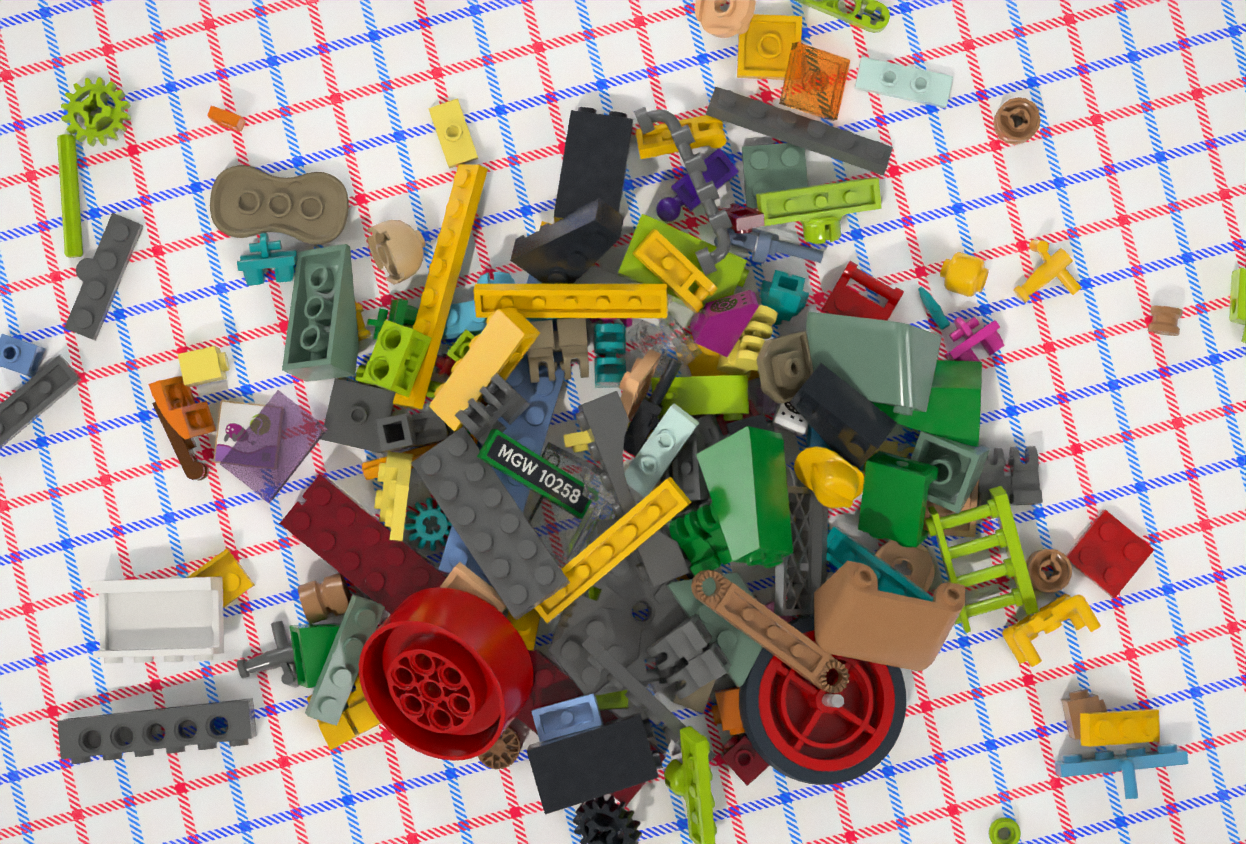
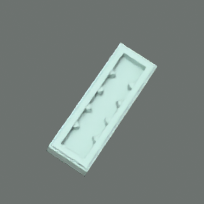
[854,57,953,108]
[624,404,700,497]

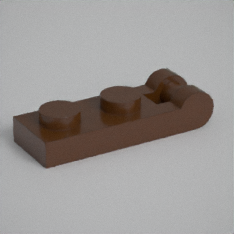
[152,402,209,481]

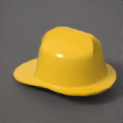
[794,446,864,509]

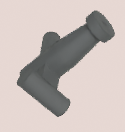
[237,621,300,688]

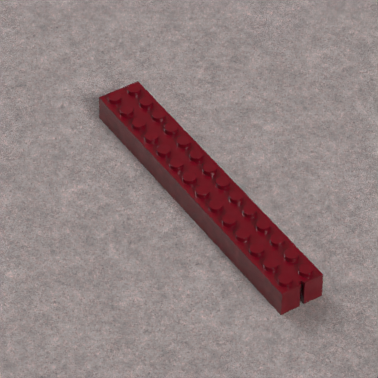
[279,474,666,807]

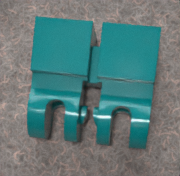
[594,324,626,388]

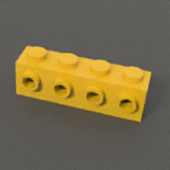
[429,308,540,431]

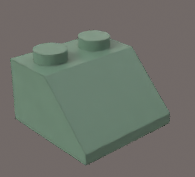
[911,431,990,514]

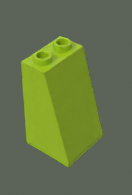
[618,214,750,312]

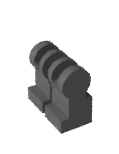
[454,373,530,445]
[977,446,1043,507]
[646,613,732,699]

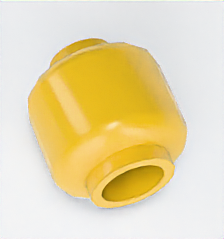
[940,252,989,297]

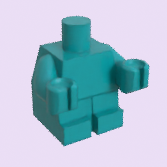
[760,270,809,325]

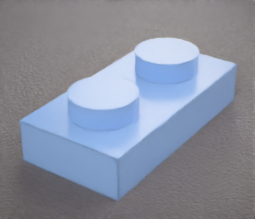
[531,693,603,742]

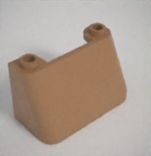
[814,561,965,671]

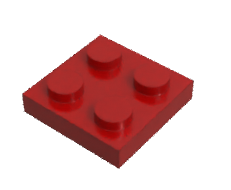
[1065,509,1154,598]

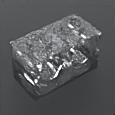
[627,311,703,377]

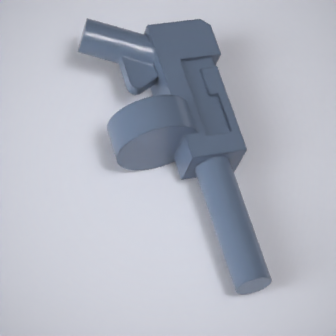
[714,228,824,264]

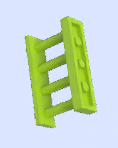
[925,486,1039,633]

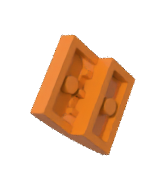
[148,376,217,440]

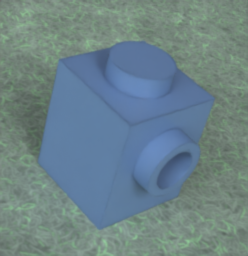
[0,334,46,377]

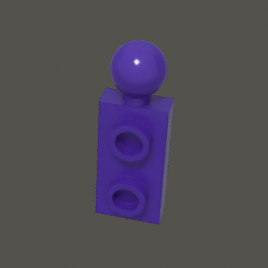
[656,148,739,222]

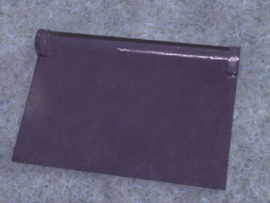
[220,390,328,504]

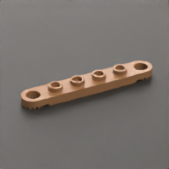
[691,570,849,693]

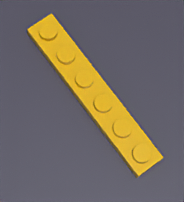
[473,284,668,318]
[535,477,691,623]

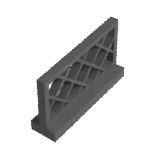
[774,486,828,616]

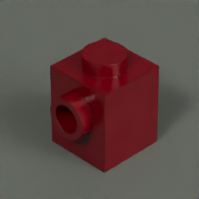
[720,734,770,786]

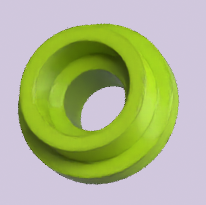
[988,817,1021,844]

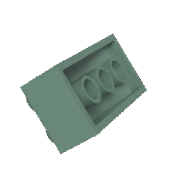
[282,244,359,382]

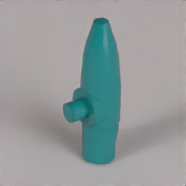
[918,286,950,330]

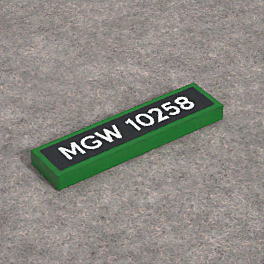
[477,429,597,519]

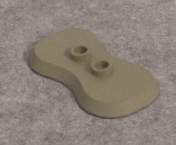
[210,165,349,245]

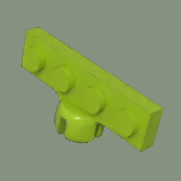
[756,177,882,244]
[664,726,717,844]

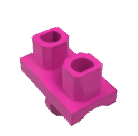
[945,317,1005,361]

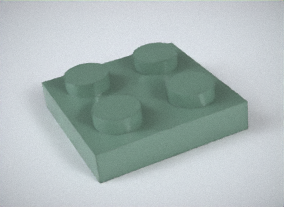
[741,143,808,210]

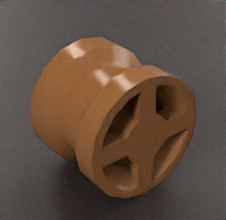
[1147,305,1183,336]

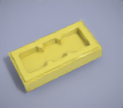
[428,98,479,169]

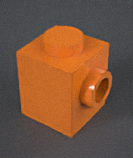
[711,687,745,735]

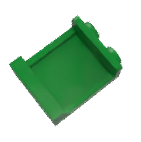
[858,451,938,548]

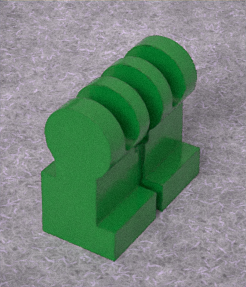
[669,502,733,575]

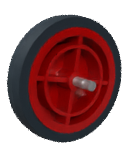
[739,615,906,785]

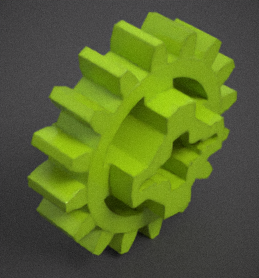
[61,77,131,147]

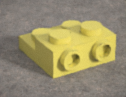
[374,451,413,541]

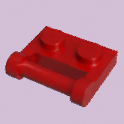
[821,261,904,321]

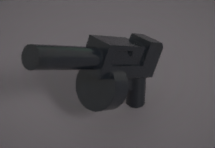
[623,358,682,457]

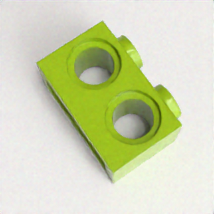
[362,320,432,398]

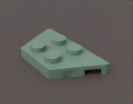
[666,572,762,687]

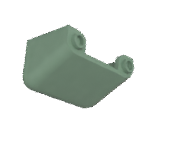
[806,312,942,416]

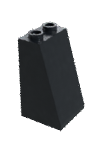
[553,107,633,223]
[527,712,663,815]

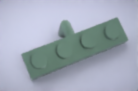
[305,594,385,726]

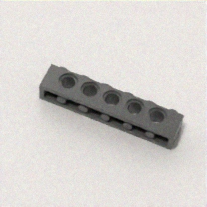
[57,698,257,764]

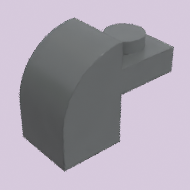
[375,410,450,452]

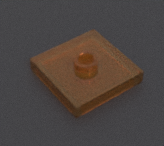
[779,42,850,121]

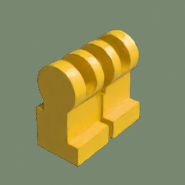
[307,672,381,750]

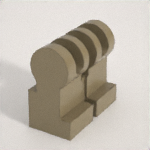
[527,318,589,383]

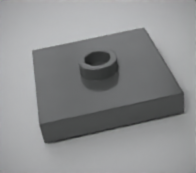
[320,378,395,454]

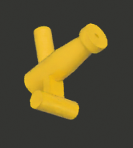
[1013,239,1082,303]

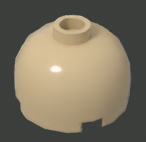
[367,219,425,285]

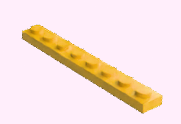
[393,164,488,410]

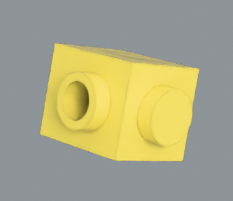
[178,346,230,387]

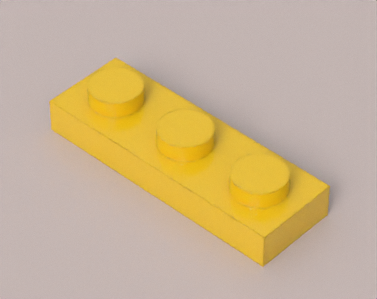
[1080,709,1160,747]

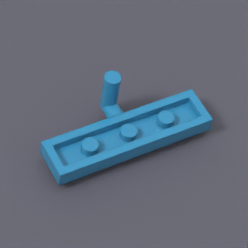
[1054,744,1189,799]

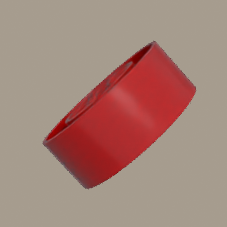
[359,587,533,761]

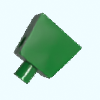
[289,623,341,688]

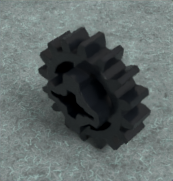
[573,795,642,844]

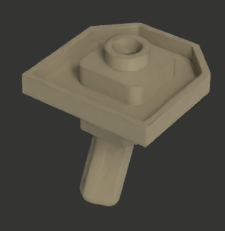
[756,331,813,404]

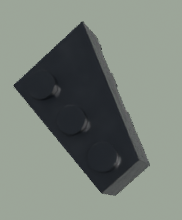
[510,198,624,284]
[790,363,897,469]

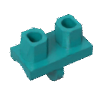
[237,233,297,286]

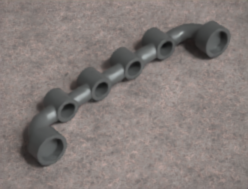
[633,107,732,276]

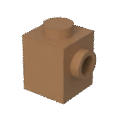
[1061,689,1107,740]

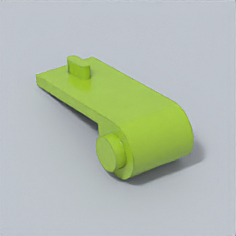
[651,375,749,421]

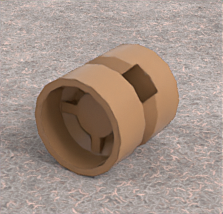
[298,573,351,625]

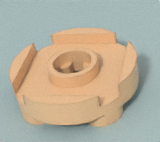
[695,0,756,38]
[875,540,935,592]

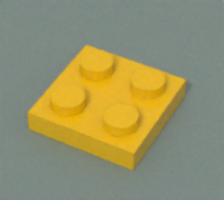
[737,14,802,81]

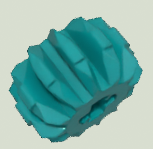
[404,497,452,551]

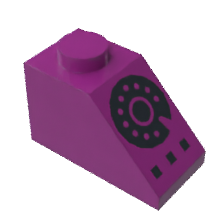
[690,290,759,358]

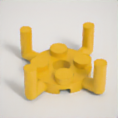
[1002,594,1101,667]

